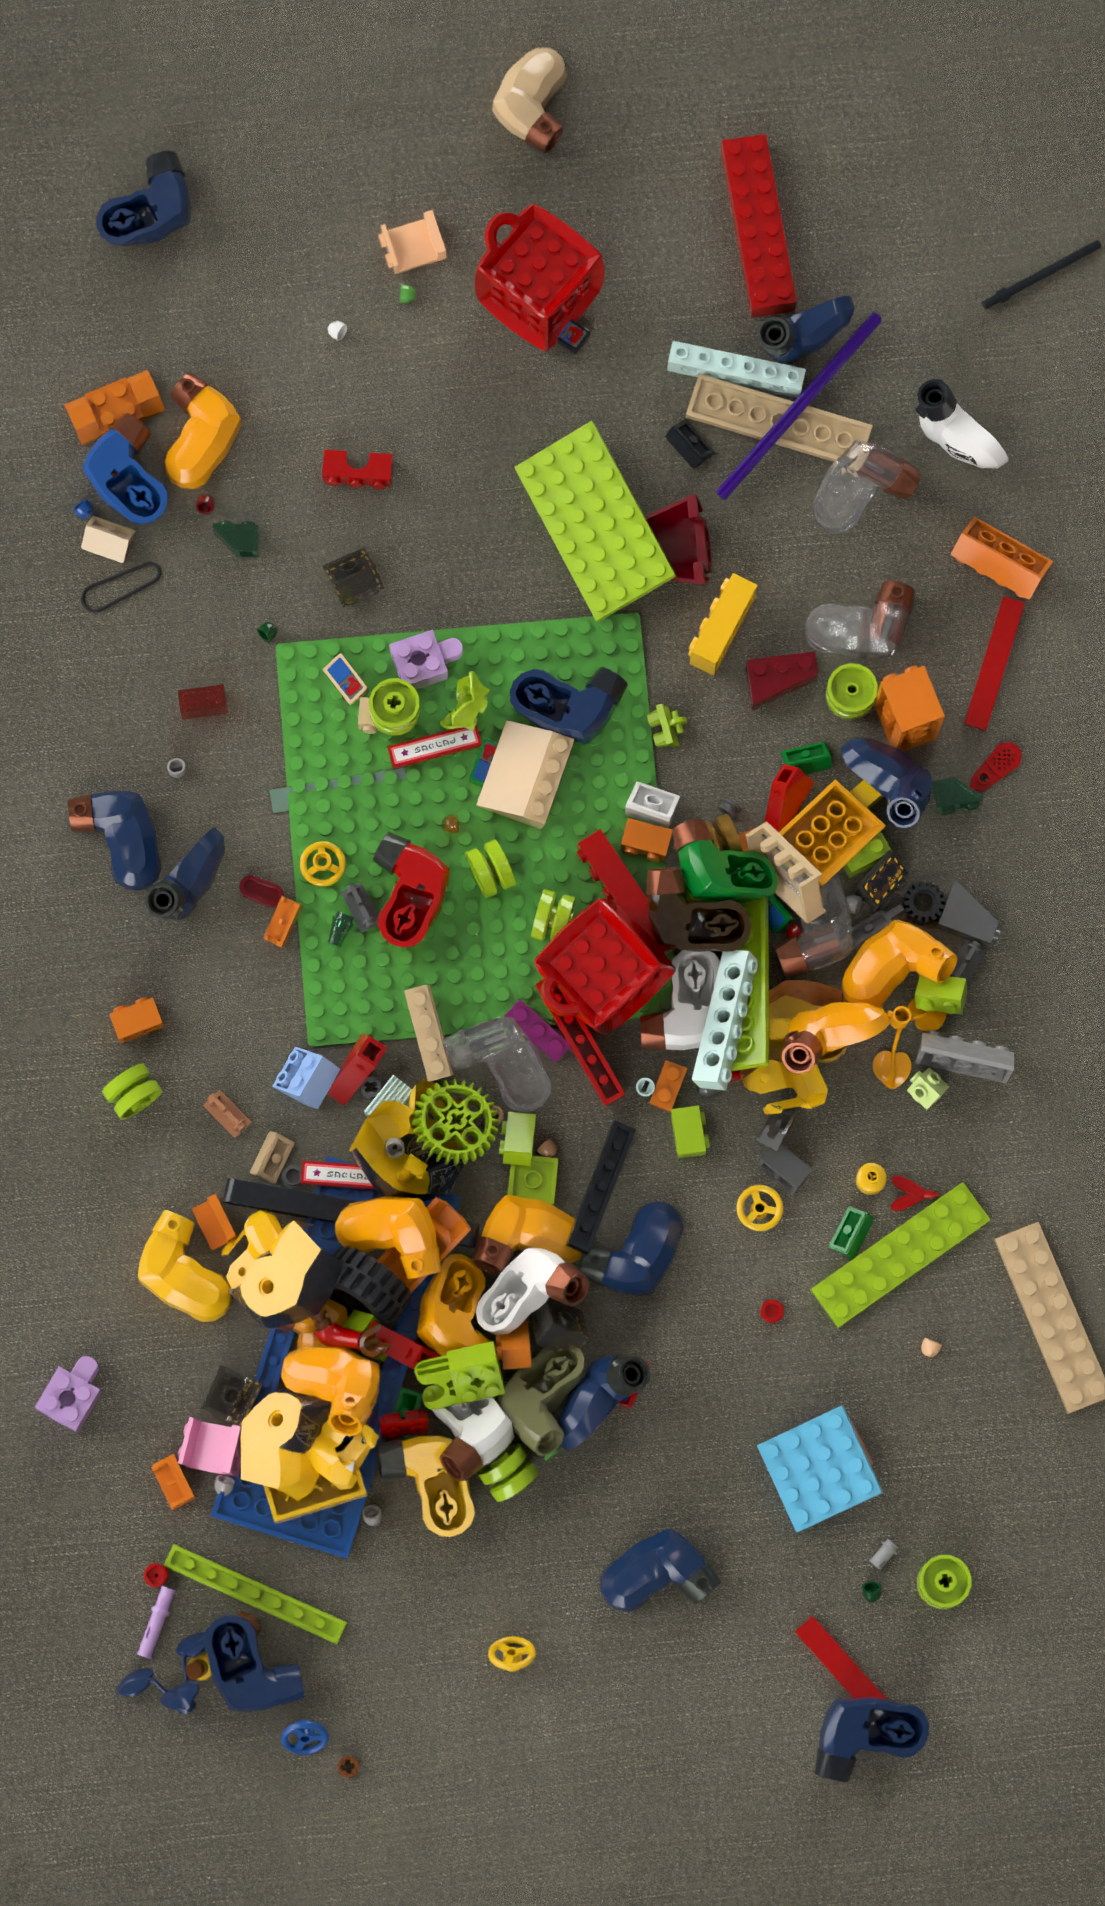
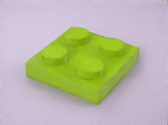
[508,1156,559,1206]

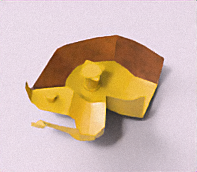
[740,980,847,1115]

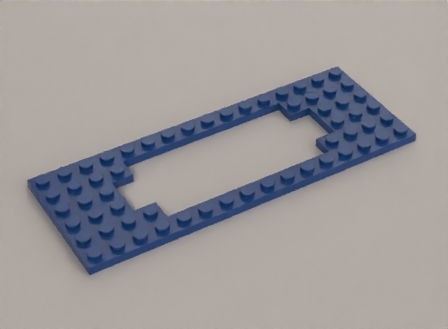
[211,1156,461,1559]

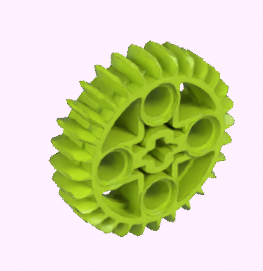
[412,1079,499,1166]

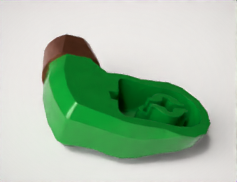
[673,819,779,904]

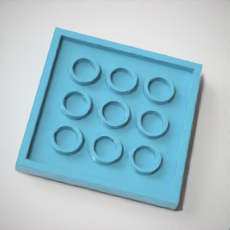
[757,1406,883,1533]

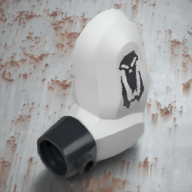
[915,379,1009,468]

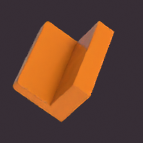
[192,1194,237,1250]

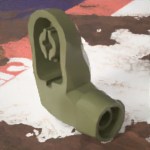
[497,1342,585,1456]

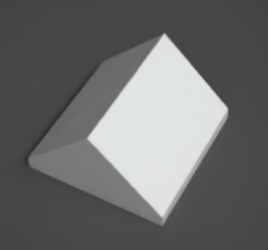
[625,781,680,829]

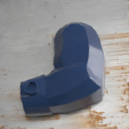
[841,737,933,828]
[203,1614,305,1712]

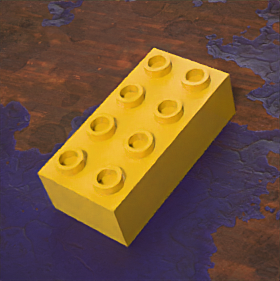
[688,573,758,676]
[264,1450,367,1524]

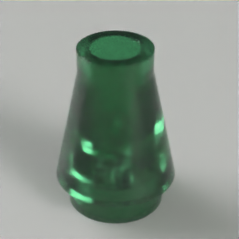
[328,911,354,947]

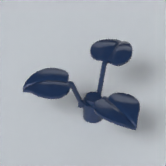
[115,1632,205,1714]

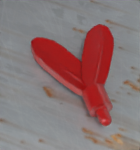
[891,1176,940,1211]

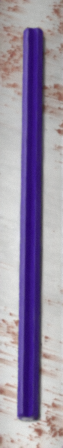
[716,312,882,500]

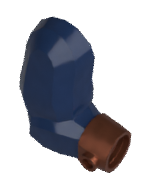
[68,791,162,890]

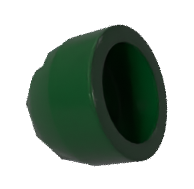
[257,622,277,642]
[862,1581,881,1602]

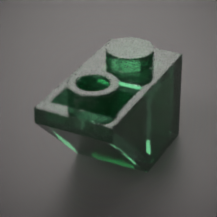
[213,520,260,557]
[932,777,983,815]

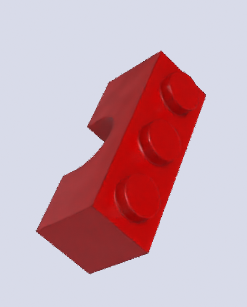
[322,449,393,489]

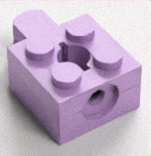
[389,630,463,690]
[35,1356,102,1433]

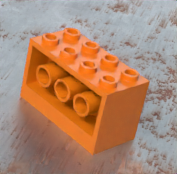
[874,665,945,752]

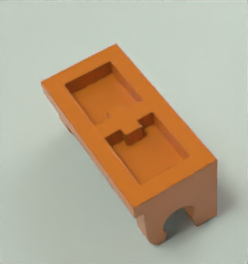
[264,896,303,947]
[151,1454,196,1510]

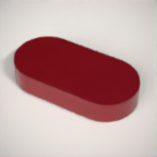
[239,875,284,908]

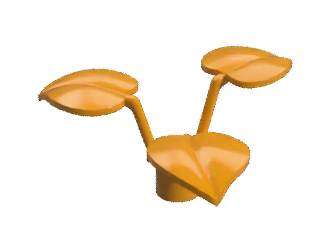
[843,996,947,1089]

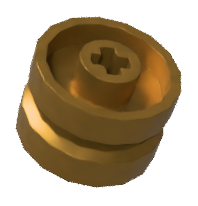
[705,814,743,852]

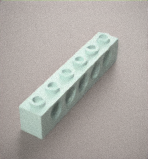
[667,341,806,398]
[692,950,758,1090]

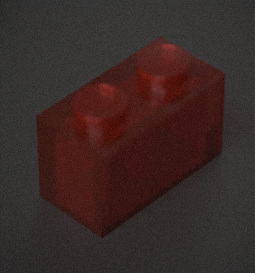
[178,684,228,720]

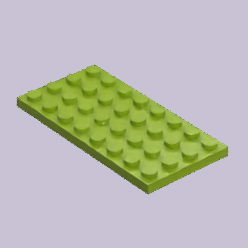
[514,421,676,622]

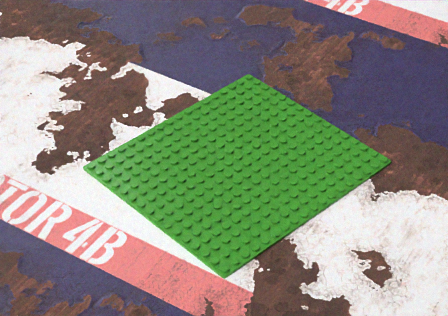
[276,613,674,1047]

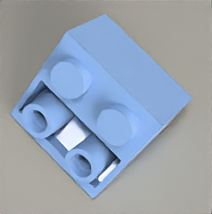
[272,1047,340,1109]

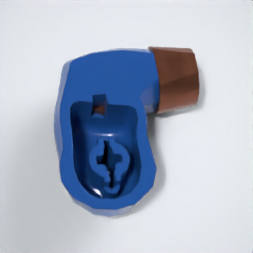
[83,413,167,524]

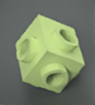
[907,1067,950,1109]

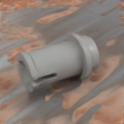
[869,1539,898,1570]

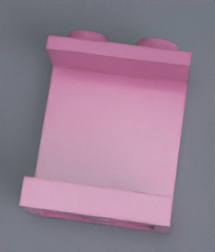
[178,1417,242,1477]

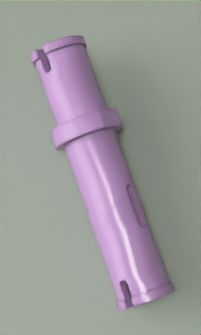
[137,1586,176,1659]

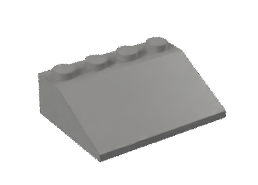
[915,1030,1014,1084]

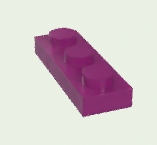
[504,999,570,1063]

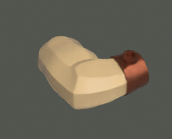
[492,48,567,153]

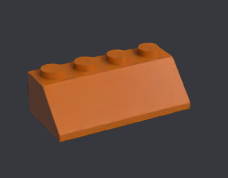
[950,516,1053,600]

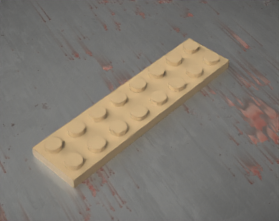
[686,374,872,468]
[994,1222,1105,1414]

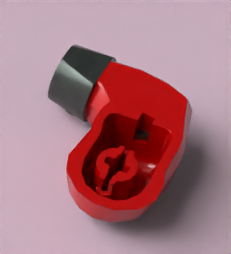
[373,832,450,947]

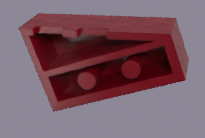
[745,651,818,711]

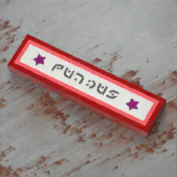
[387,724,482,770]
[300,1160,375,1190]

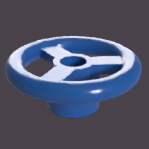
[281,1719,329,1755]

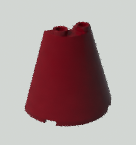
[644,494,712,585]

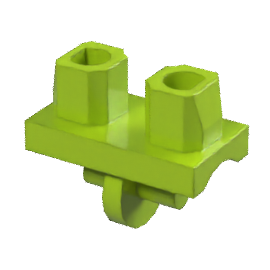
[647,704,687,748]

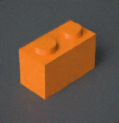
[620,818,673,862]
[109,997,164,1044]
[495,1321,531,1370]

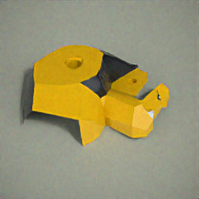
[349,1079,476,1202]
[222,1210,344,1328]
[240,1389,379,1501]

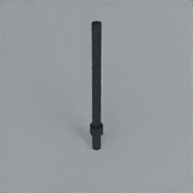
[982,240,1102,310]

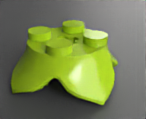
[440,671,490,731]

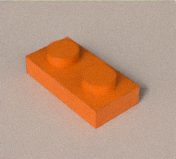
[649,1060,687,1112]

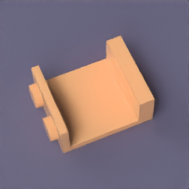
[378,210,446,274]

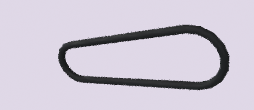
[81,562,161,612]

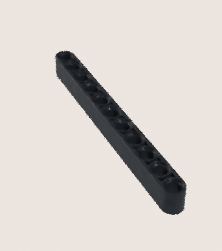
[223,1178,480,1248]

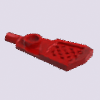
[964,742,1021,798]

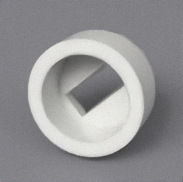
[328,321,347,341]

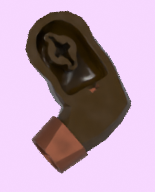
[646,867,751,952]

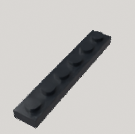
[566,1120,636,1255]

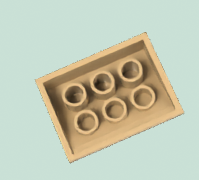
[476,720,574,830]

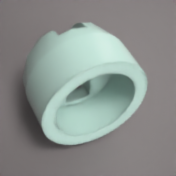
[636,1077,655,1096]

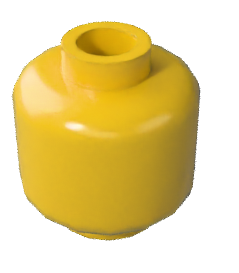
[856,1163,887,1195]

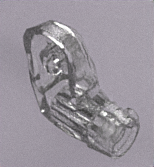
[443,1016,551,1112]

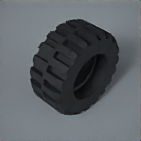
[330,1246,411,1328]

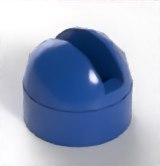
[73,499,93,519]

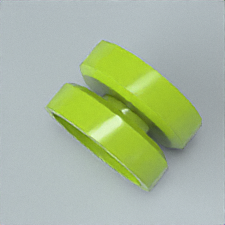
[825,663,878,720]
[369,678,420,735]
[465,839,516,899]
[531,889,576,941]
[102,1063,163,1120]
[477,1443,539,1502]
[917,1555,972,1610]

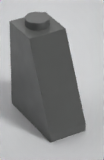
[937,881,1001,948]

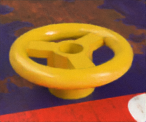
[300,841,346,886]
[736,1185,783,1231]
[488,1636,536,1672]

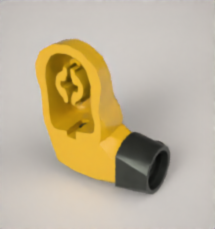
[376,1436,475,1537]

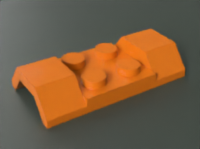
[64,370,165,445]
[378,1197,471,1293]

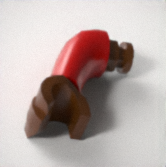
[311,1309,392,1357]

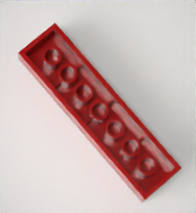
[721,134,797,318]

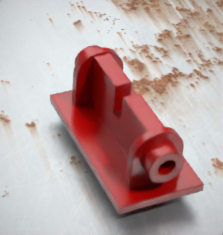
[379,1409,429,1438]

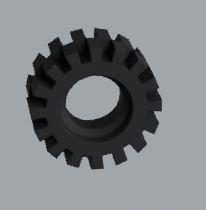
[903,881,946,926]

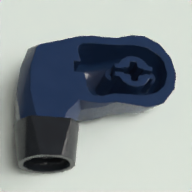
[96,151,191,246]
[510,667,628,744]
[815,1697,929,1782]

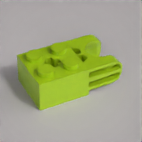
[415,1341,505,1410]

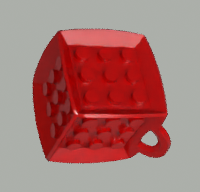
[474,204,605,351]
[534,898,676,1034]

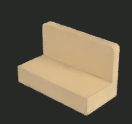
[81,516,136,563]

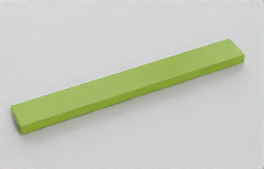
[164,1544,347,1645]

